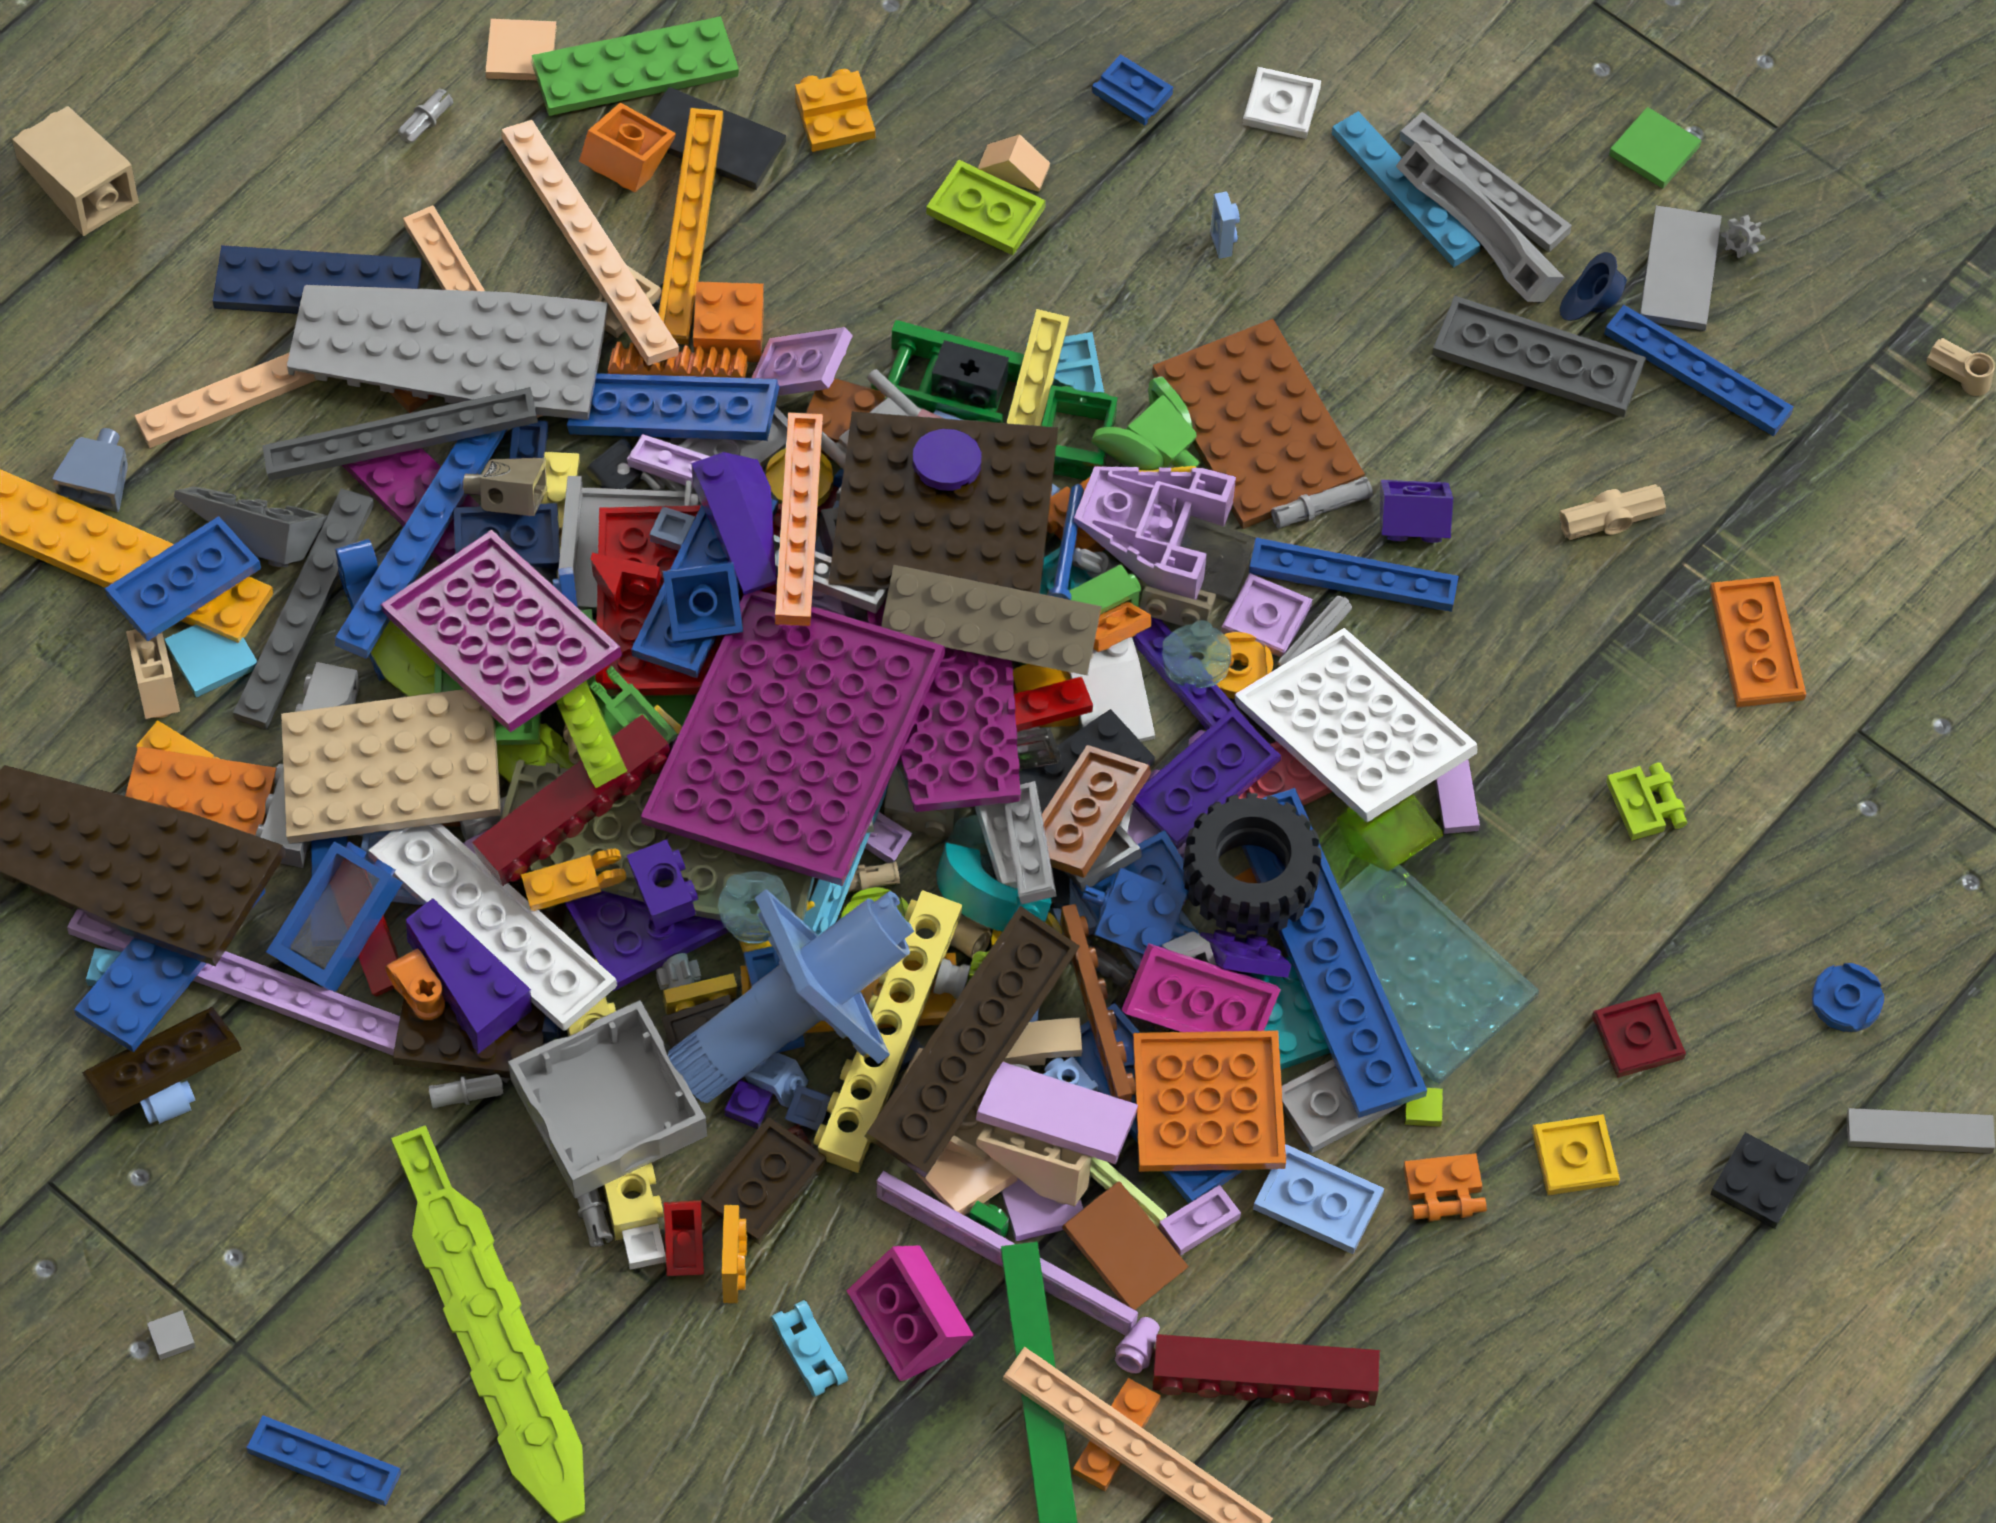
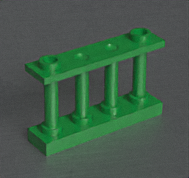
[871,320,1025,423]

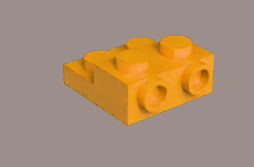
[795,69,876,152]

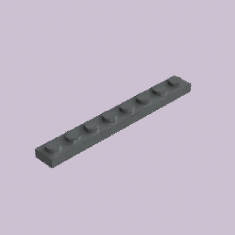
[262,387,538,481]
[233,488,374,730]

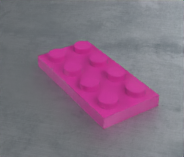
[1122,943,1281,1032]

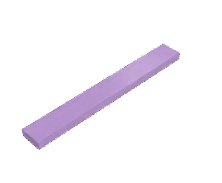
[877,1171,1138,1336]

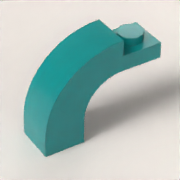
[936,843,1051,932]

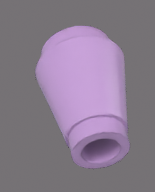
[1115,1317,1160,1373]

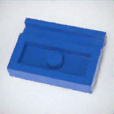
[1092,54,1173,126]

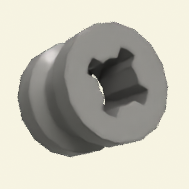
[933,958,971,999]

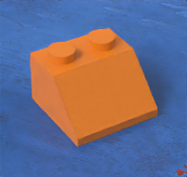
[579,103,676,192]

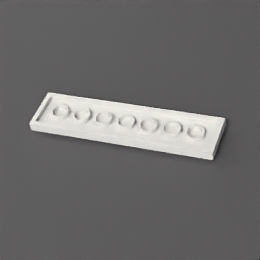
[368,824,617,1031]

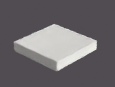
[1243,67,1321,139]

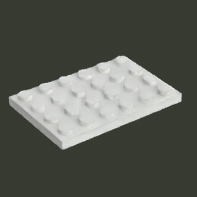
[1235,628,1477,822]

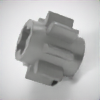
[1721,215,1765,258]
[656,953,701,990]

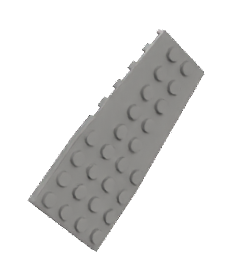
[287,285,608,420]

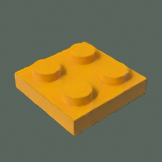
[722,1205,747,1303]

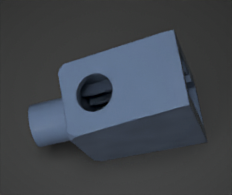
[52,428,128,512]

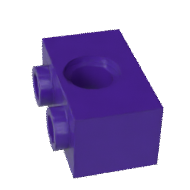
[627,840,699,930]

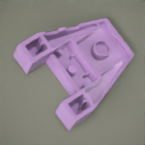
[1074,467,1236,600]

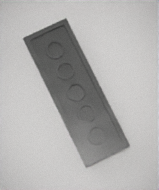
[1432,296,1646,417]

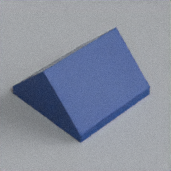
[663,562,743,641]

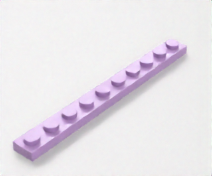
[67,909,400,1055]

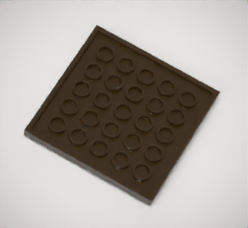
[828,411,1058,595]

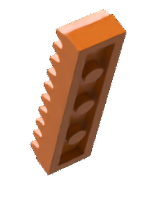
[608,342,747,378]

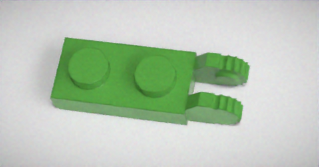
[590,666,678,746]

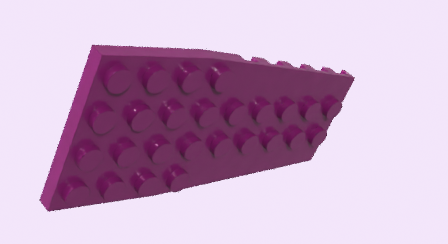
[866,598,1021,812]

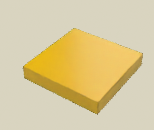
[1532,1114,1620,1196]

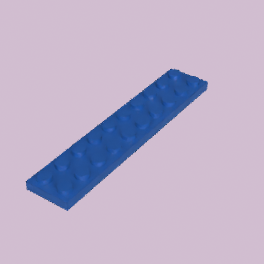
[1242,788,1427,1118]

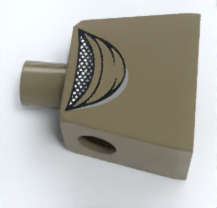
[463,458,547,516]

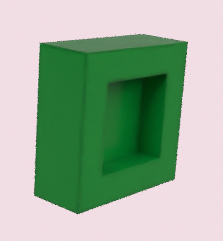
[969,1200,1009,1238]

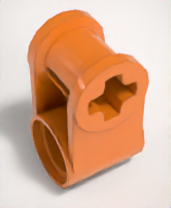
[385,948,445,1020]

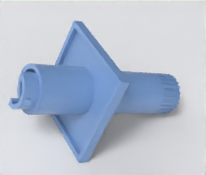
[668,889,914,1103]

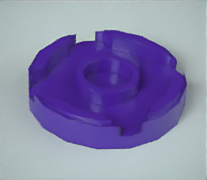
[912,429,982,491]

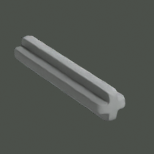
[1278,596,1352,667]

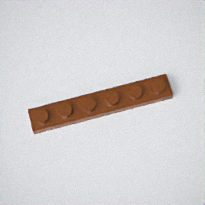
[1060,904,1136,1102]

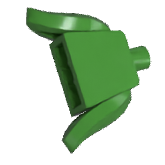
[1091,376,1200,470]

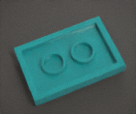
[1240,957,1330,1070]

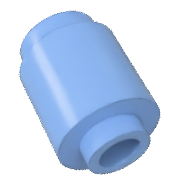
[140,1081,196,1124]

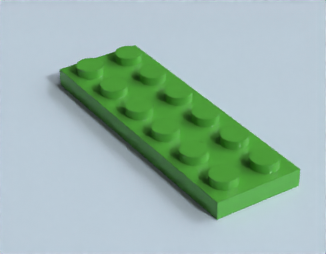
[531,16,739,116]

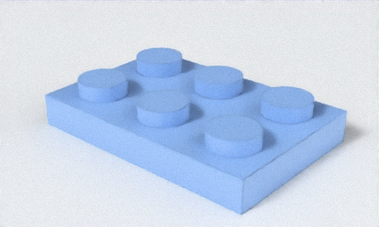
[1253,1144,1384,1254]

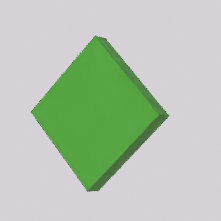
[1609,107,1701,189]

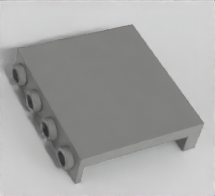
[558,476,699,613]

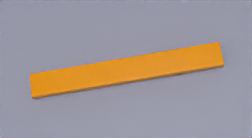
[658,108,723,345]

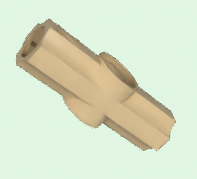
[1559,484,1666,540]

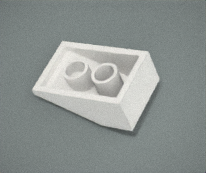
[1069,637,1155,742]

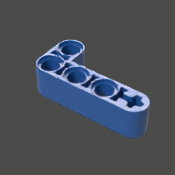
[335,539,386,681]

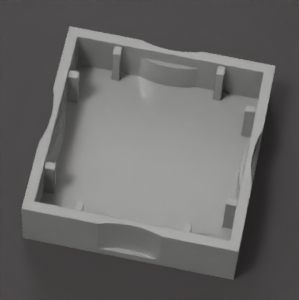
[508,1000,707,1198]

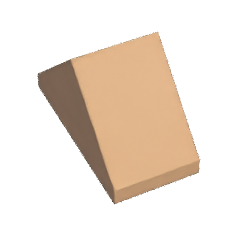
[978,134,1050,192]

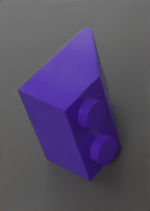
[1380,480,1453,543]

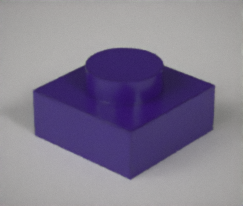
[725,1080,773,1129]

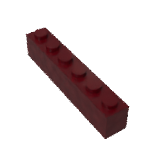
[472,714,671,886]
[1152,1334,1380,1409]

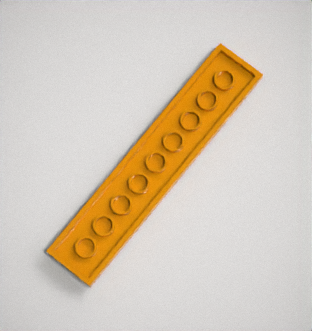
[0,469,273,643]

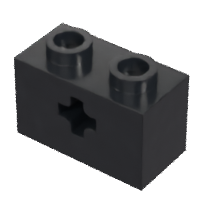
[931,340,1009,408]

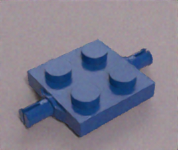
[1080,868,1198,955]

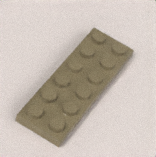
[881,565,1102,676]

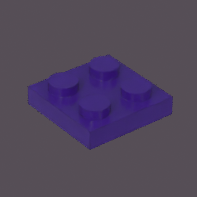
[1200,930,1292,978]

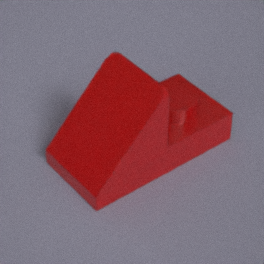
[590,552,662,611]
[664,1200,704,1276]

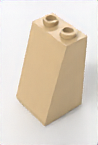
[12,106,139,236]

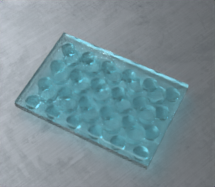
[1340,852,1539,1085]

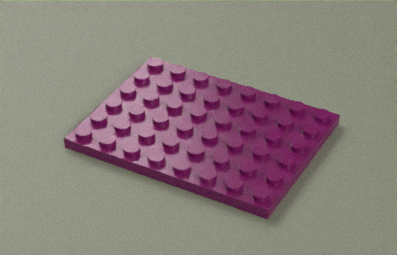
[641,590,945,886]

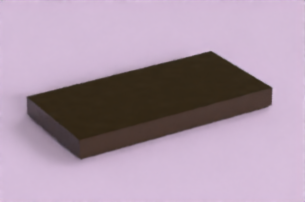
[82,1007,242,1117]

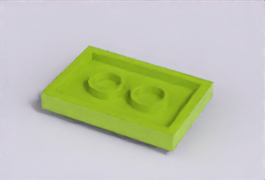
[926,160,1046,255]

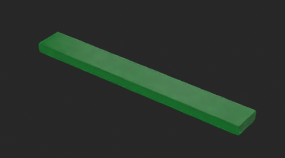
[1000,1242,1078,1523]

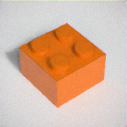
[693,282,764,362]

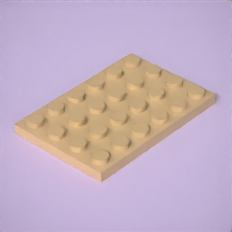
[281,689,501,844]

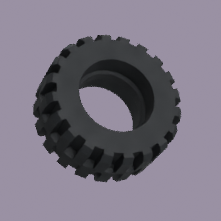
[1183,793,1322,935]

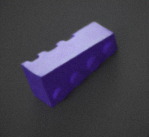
[406,898,532,1054]

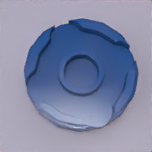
[1812,963,1884,1032]

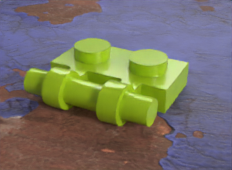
[1606,762,1688,841]

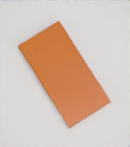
[1710,576,1806,707]

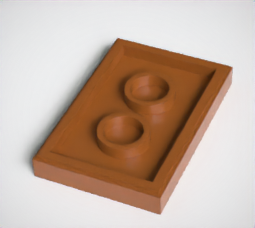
[1062,1181,1189,1310]

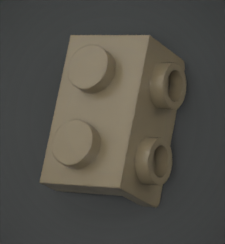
[1139,585,1216,632]

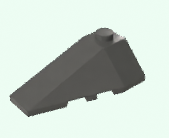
[174,486,327,567]

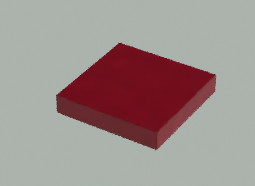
[1592,992,1686,1078]

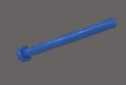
[1047,484,1084,600]

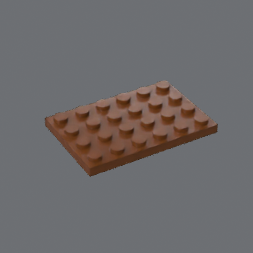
[1152,319,1365,529]

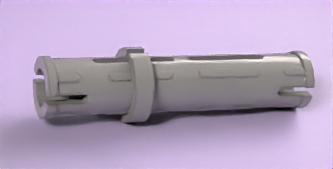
[1271,477,1373,529]

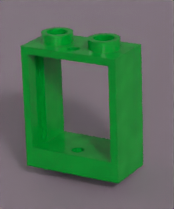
[1042,385,1118,480]

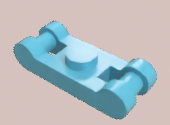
[771,1300,848,1397]

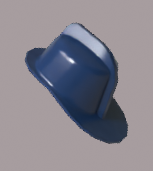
[1560,252,1627,321]

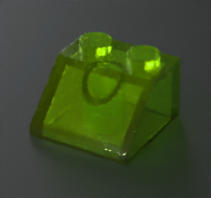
[1336,794,1443,872]

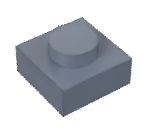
[649,506,695,551]

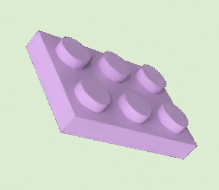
[752,327,853,396]

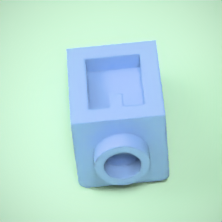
[745,1053,808,1108]

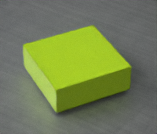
[1405,1088,1443,1127]

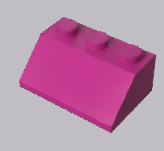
[847,1245,974,1381]

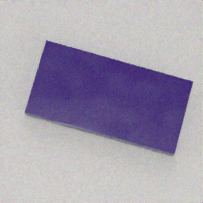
[1132,708,1281,850]

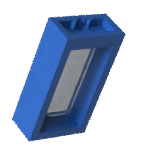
[266,841,403,992]

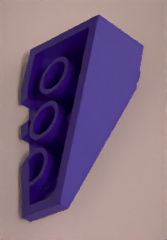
[691,452,777,595]

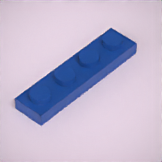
[247,1415,401,1506]

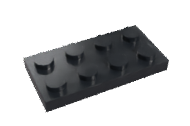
[1019,709,1155,813]

